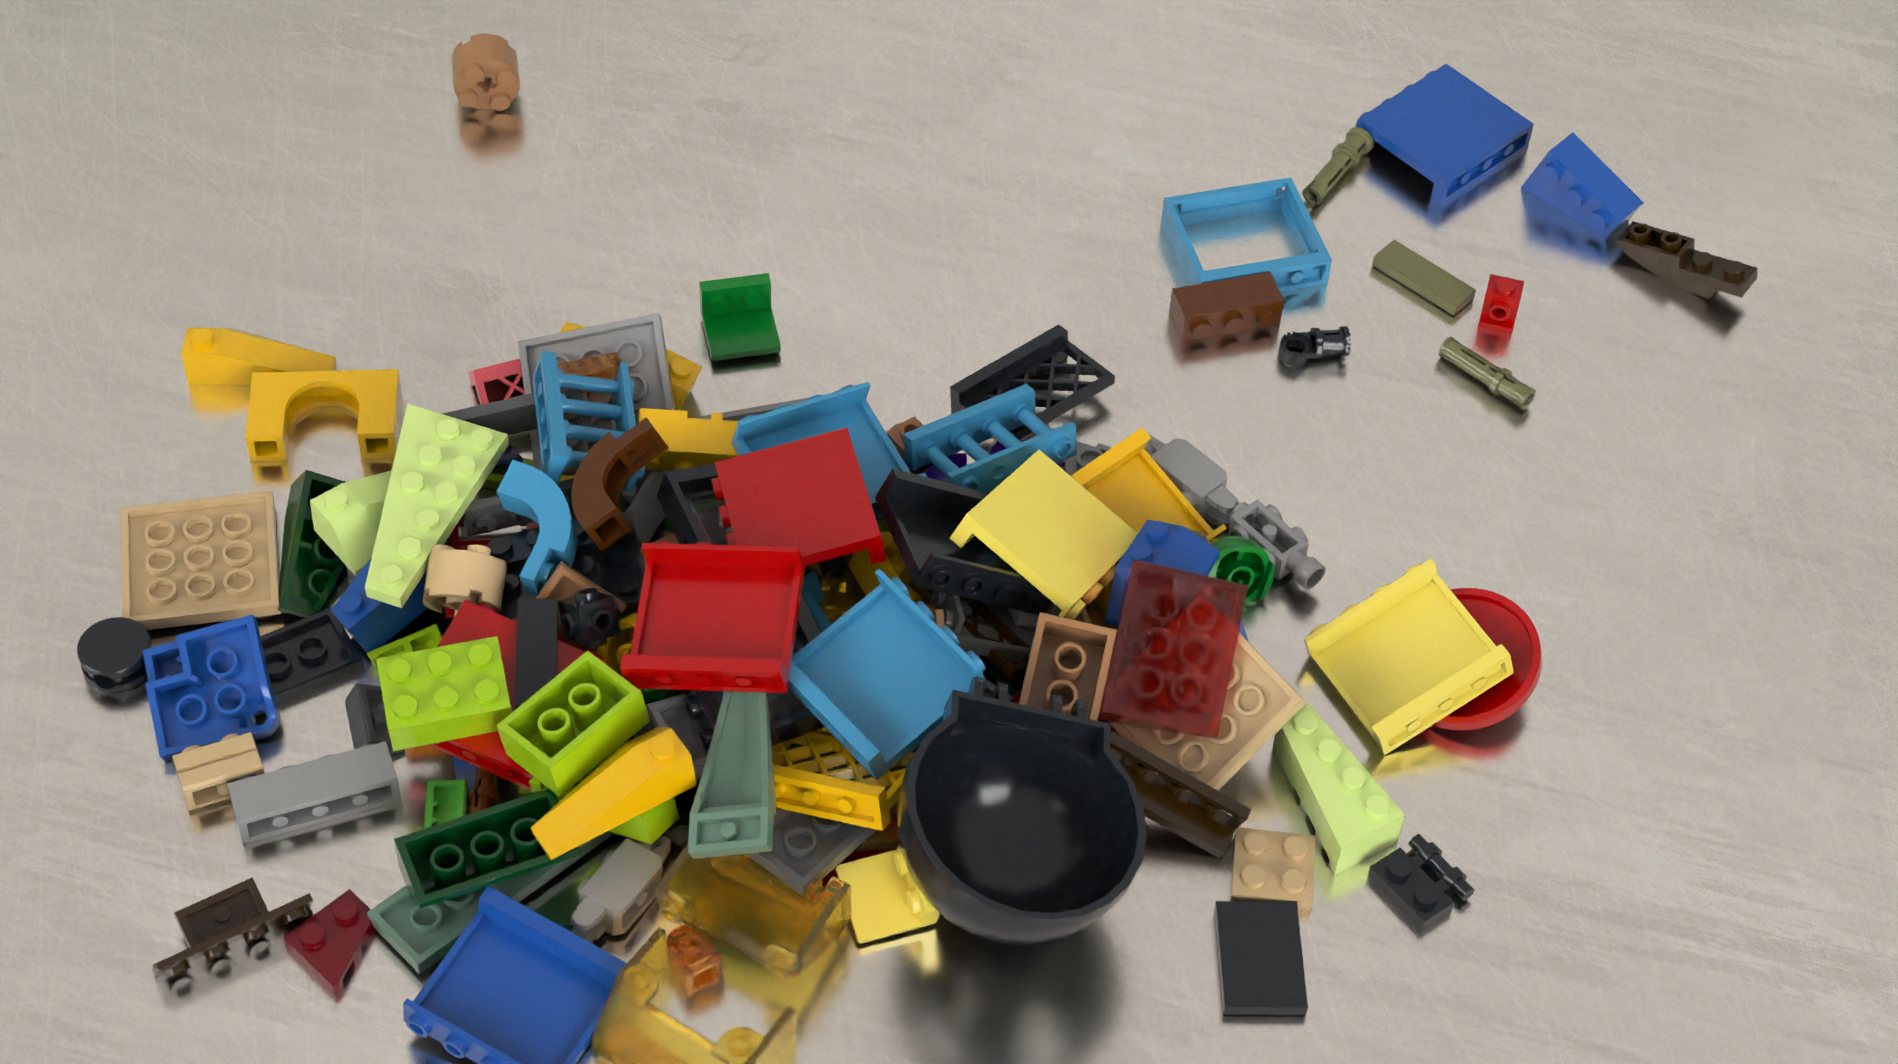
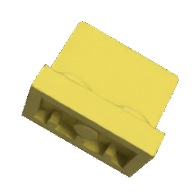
[835,846,940,944]

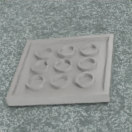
[518,313,675,475]

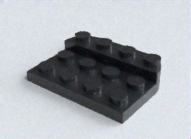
[488,513,645,620]

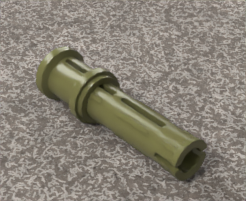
[1302,127,1374,205]

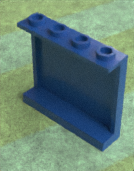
[1356,64,1534,205]
[403,886,632,1064]

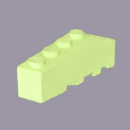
[1272,704,1405,876]

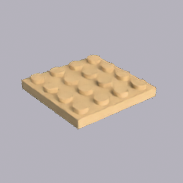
[120,491,281,630]
[1099,595,1307,794]

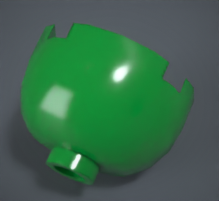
[1200,536,1275,611]

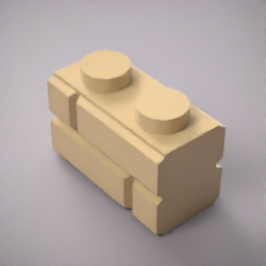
[172,732,264,811]

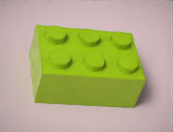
[376,636,512,751]
[496,651,650,797]

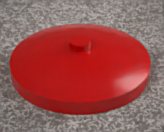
[1433,588,1542,730]

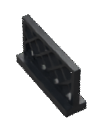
[950,324,1115,440]

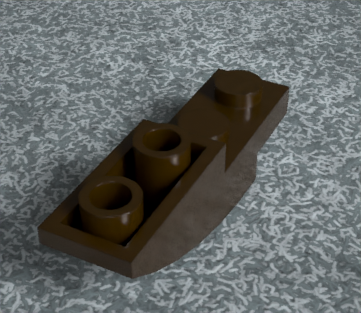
[1617,221,1757,299]

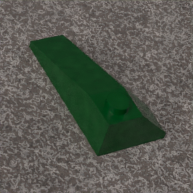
[277,470,346,618]

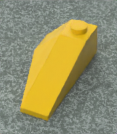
[531,727,697,860]

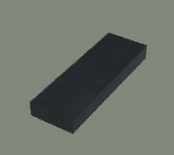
[515,599,558,710]

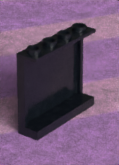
[875,468,1052,615]

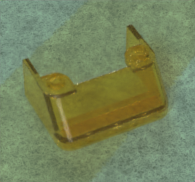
[592,927,796,1064]

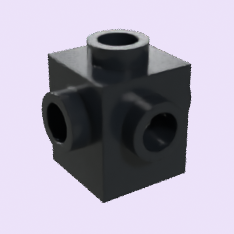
[558,588,621,648]

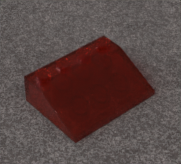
[1098,559,1248,739]

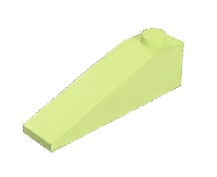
[310,470,392,576]

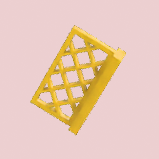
[772,732,915,831]

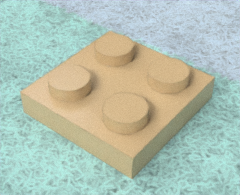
[1230,827,1316,912]

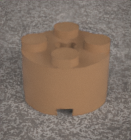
[451,34,520,111]

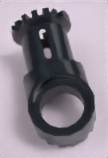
[1278,326,1351,367]

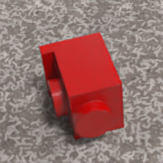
[1478,274,1525,334]

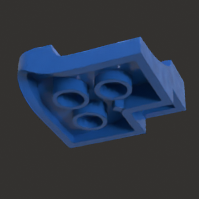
[142,614,281,761]

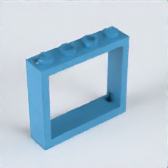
[1161,177,1332,292]

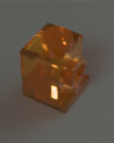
[663,925,724,997]

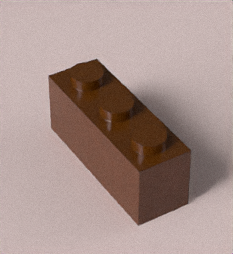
[1169,272,1284,342]

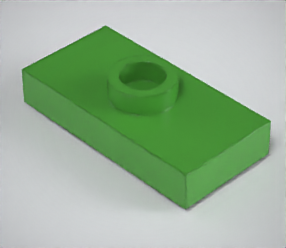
[424,779,469,829]

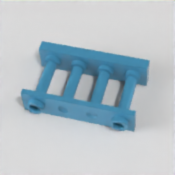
[532,351,645,493]
[903,384,1077,493]

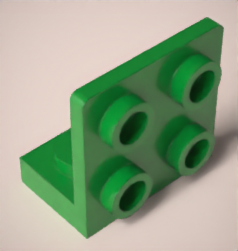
[699,273,781,361]

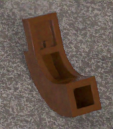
[571,417,669,551]

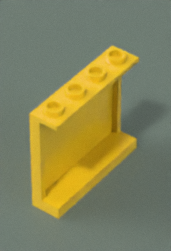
[1071,427,1227,613]

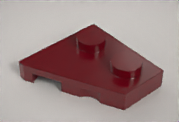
[283,889,374,995]

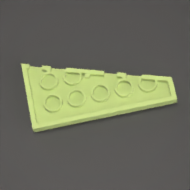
[365,403,509,608]

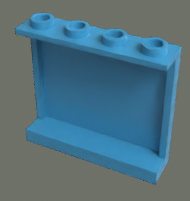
[731,382,927,521]
[788,568,988,780]

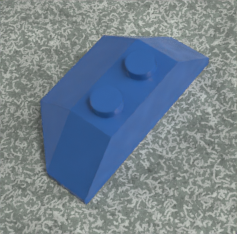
[1105,520,1220,631]

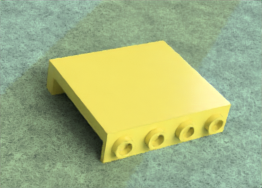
[950,450,1138,620]
[1304,558,1514,756]

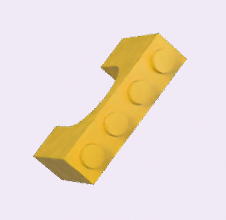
[245,369,402,461]

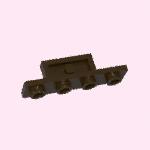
[152,877,313,979]

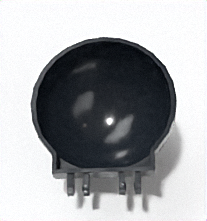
[896,677,1147,945]

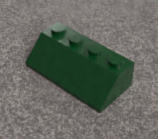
[394,788,580,909]

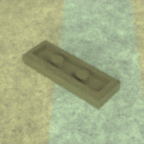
[1372,240,1476,315]

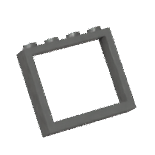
[442,387,595,537]

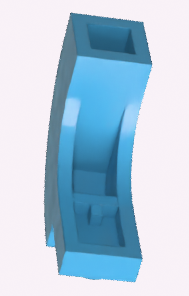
[496,460,577,596]

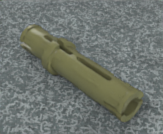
[1438,337,1536,409]

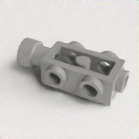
[1228,499,1326,590]

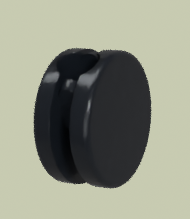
[77,617,152,692]

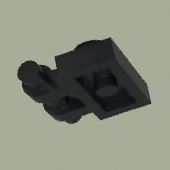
[1368,834,1475,931]

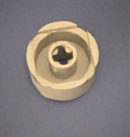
[422,545,507,616]

